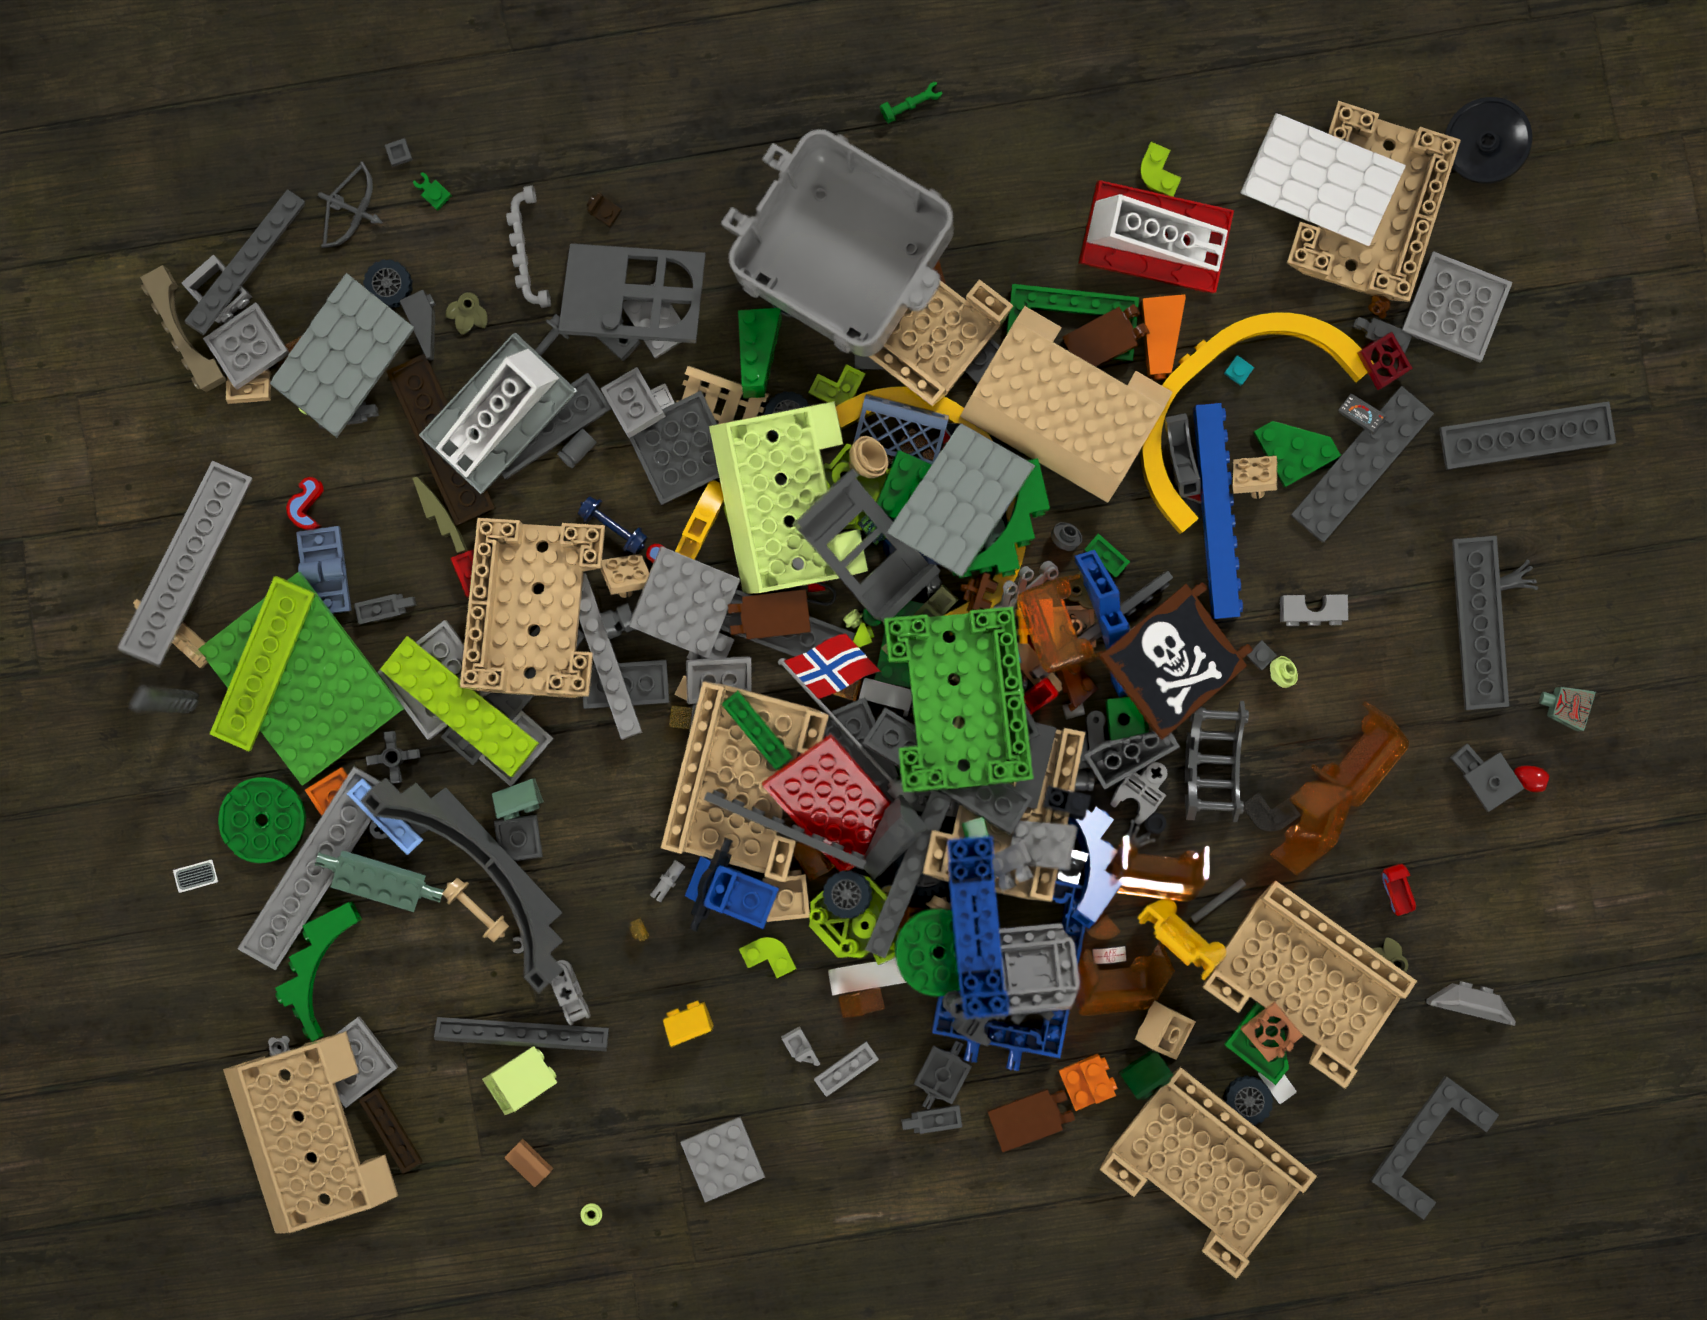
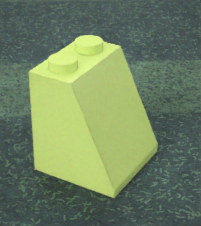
[482,1046,557,1115]

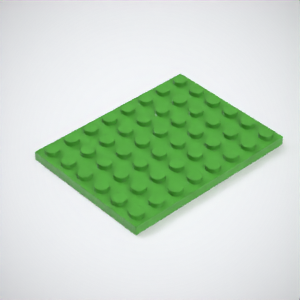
[198,572,404,786]

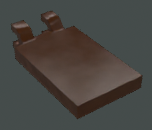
[1063,304,1150,368]
[728,589,811,640]
[987,1088,1075,1152]

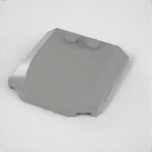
[996,923,1080,1016]

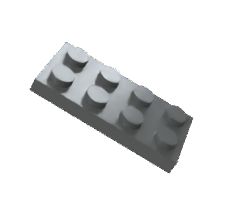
[583,660,670,709]

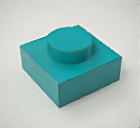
[1224,355,1254,386]

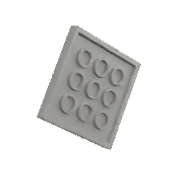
[1402,251,1513,362]
[628,546,740,658]
[378,620,490,740]

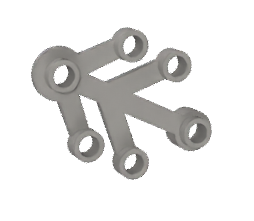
[993,561,1059,621]

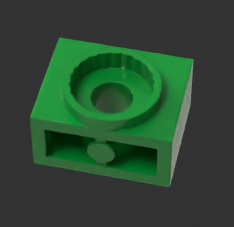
[1105,697,1149,741]

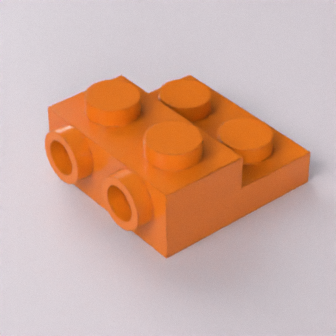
[1058,1053,1118,1111]

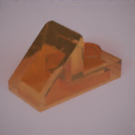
[838,987,885,1018]

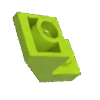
[853,623,874,648]

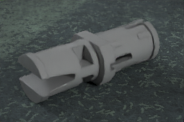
[650,860,685,902]

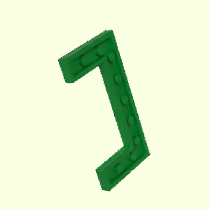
[1006,284,1139,362]

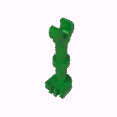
[880,82,943,124]

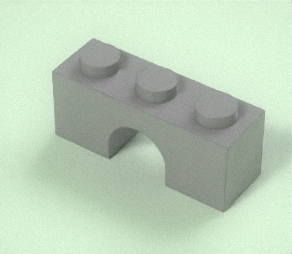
[1280,595,1348,626]

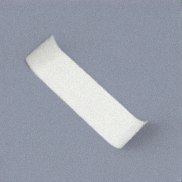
[828,958,906,996]

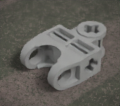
[1110,762,1167,825]
[551,960,591,1026]

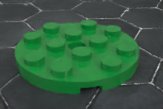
[218,777,306,863]
[895,908,960,996]

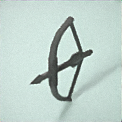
[318,161,383,248]

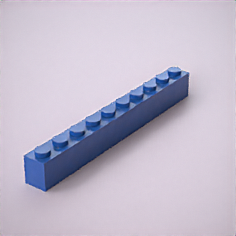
[1193,403,1243,619]

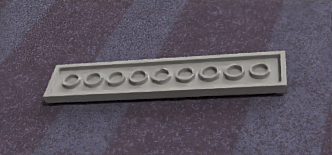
[118,461,252,667]
[238,766,381,970]

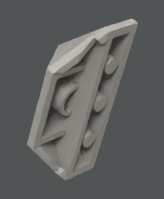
[1426,981,1516,1026]

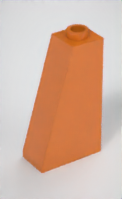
[1140,294,1186,381]

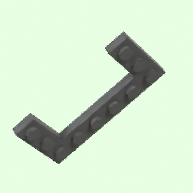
[1370,1076,1499,1220]

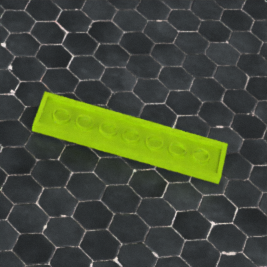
[210,576,316,751]
[380,636,539,777]

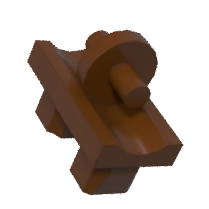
[960,572,998,612]

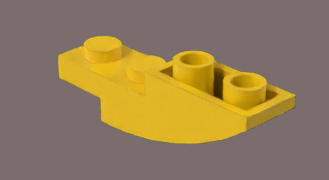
[675,480,724,560]

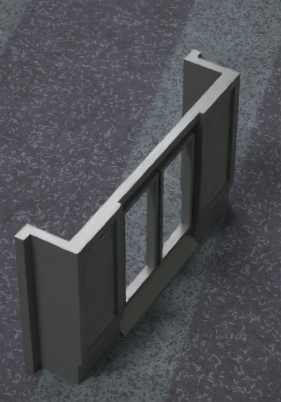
[792,469,940,623]

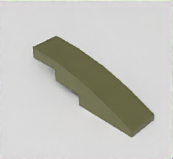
[413,477,468,554]
[881,584,959,655]

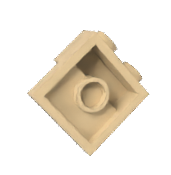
[763,870,810,922]

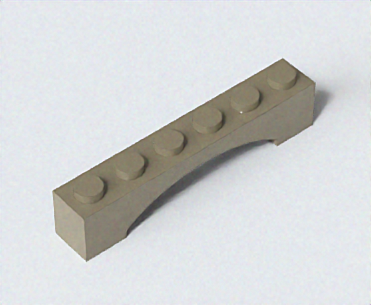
[140,265,227,392]

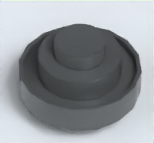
[1051,522,1082,551]

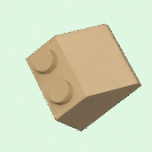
[1135,1001,1196,1060]

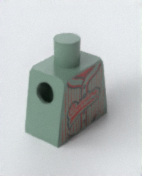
[1539,687,1596,731]

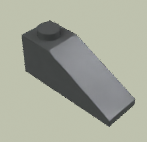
[400,290,436,361]

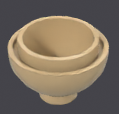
[849,436,888,478]

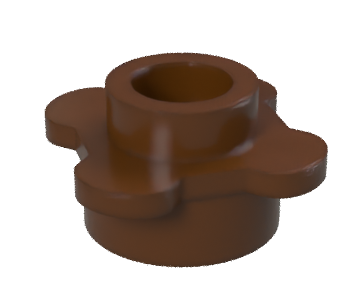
[1368,295,1391,319]

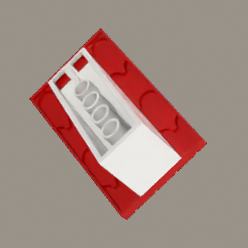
[1079,180,1234,293]

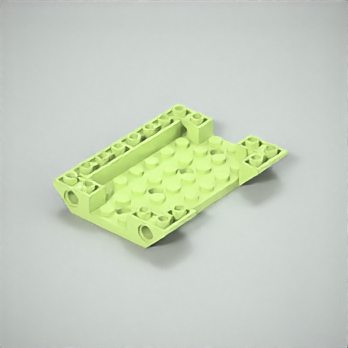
[709,401,868,594]

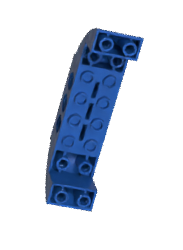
[947,836,1009,1018]

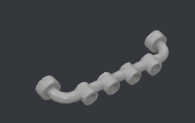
[506,185,551,308]

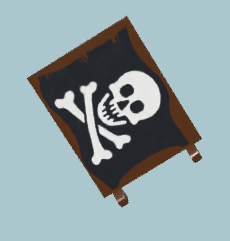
[1099,582,1253,740]

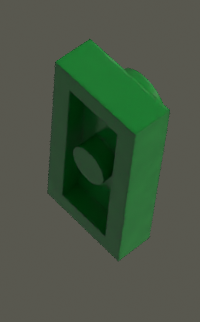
[1084,534,1130,578]

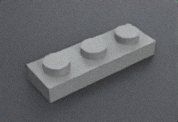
[814,1041,879,1097]

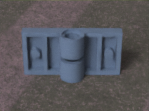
[296,526,352,614]

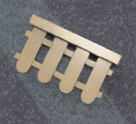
[677,366,770,424]
[133,599,208,668]

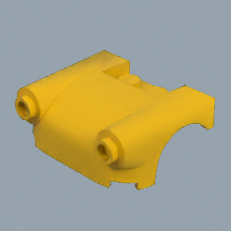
[1138,898,1227,980]

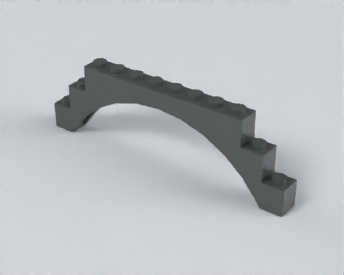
[360,778,564,993]

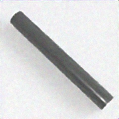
[1190,878,1246,924]

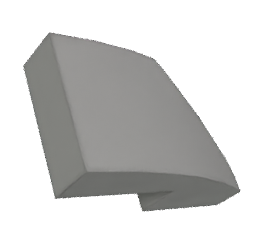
[781,1026,820,1066]

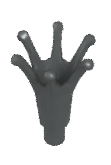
[1500,559,1538,591]
[1110,819,1156,867]

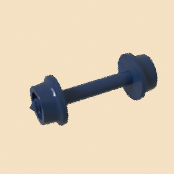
[578,496,648,555]

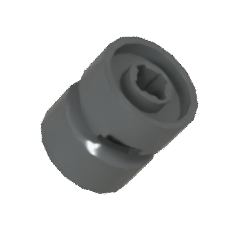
[600,603,635,639]

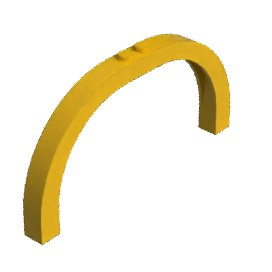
[1140,313,1374,534]
[836,387,1026,636]

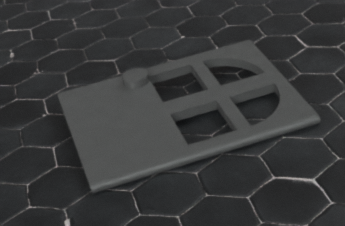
[558,243,706,343]

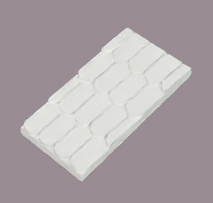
[1240,113,1406,246]

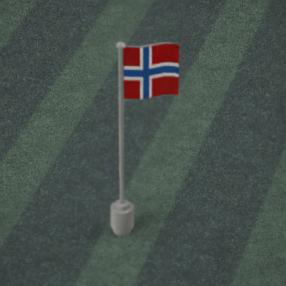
[778,634,918,805]

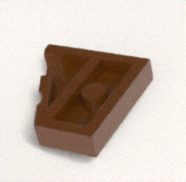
[1056,656,1099,712]

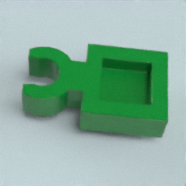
[413,172,452,211]

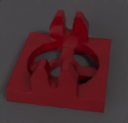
[1357,332,1413,390]

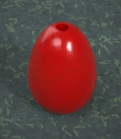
[1513,766,1549,792]

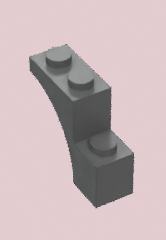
[1165,413,1201,498]

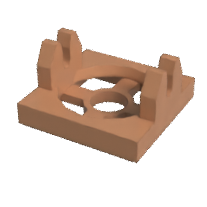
[1241,1001,1303,1062]

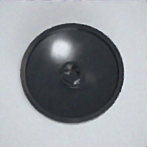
[1445,97,1533,184]

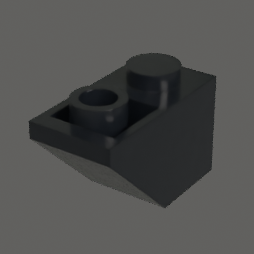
[1043,785,1091,821]

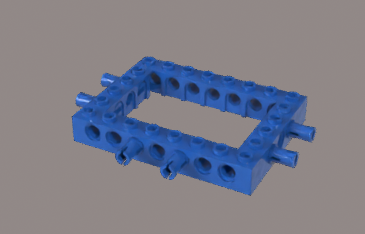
[932,878,1085,1071]

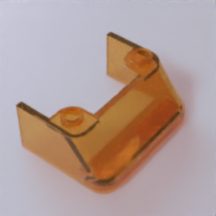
[1017,574,1105,673]
[1311,701,1409,807]
[1271,781,1356,875]
[1112,836,1209,901]
[1076,943,1175,1016]

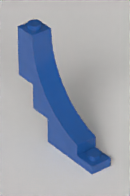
[1075,550,1129,698]

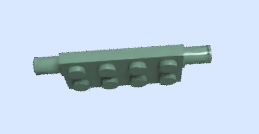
[315,850,444,912]

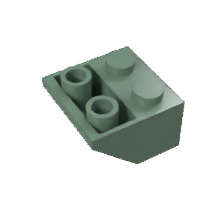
[492,778,544,821]

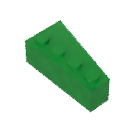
[738,308,782,399]

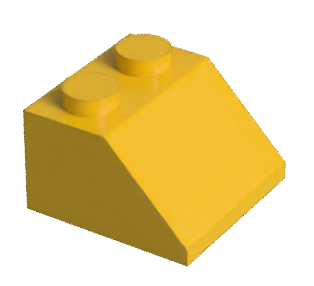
[663,1000,714,1047]

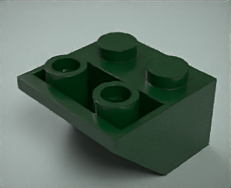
[1118,1049,1174,1100]

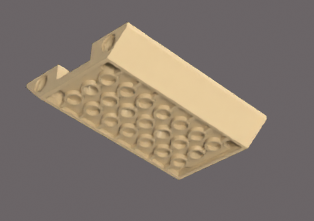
[1287,101,1461,302]
[460,518,605,698]
[223,1031,398,1233]

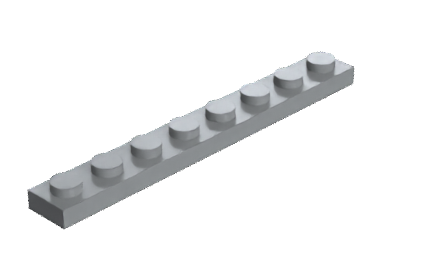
[579,573,642,740]

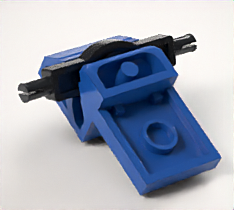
[685,838,780,932]

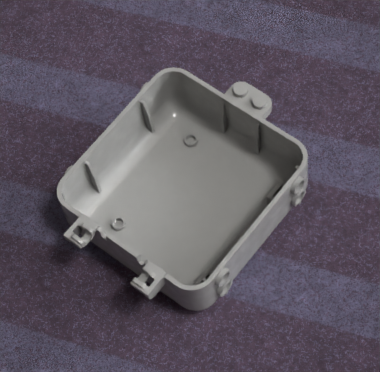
[721,130,954,357]

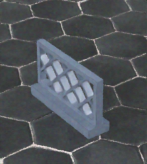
[854,394,949,464]

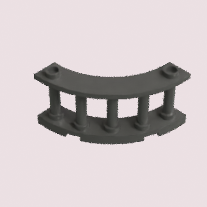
[1184,701,1249,822]

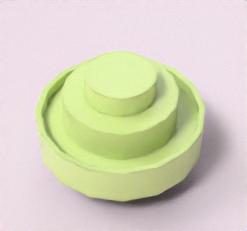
[1270,656,1298,688]

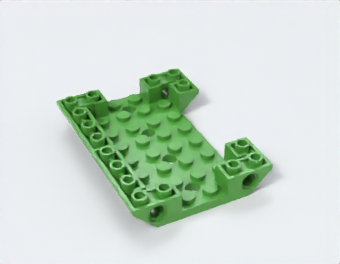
[884,607,1033,792]

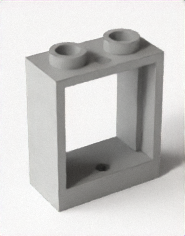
[182,255,252,325]

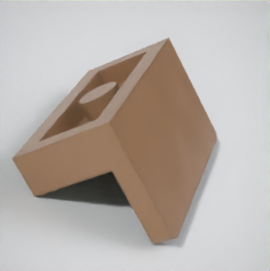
[505,1139,553,1187]

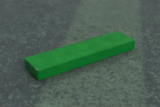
[721,690,793,771]

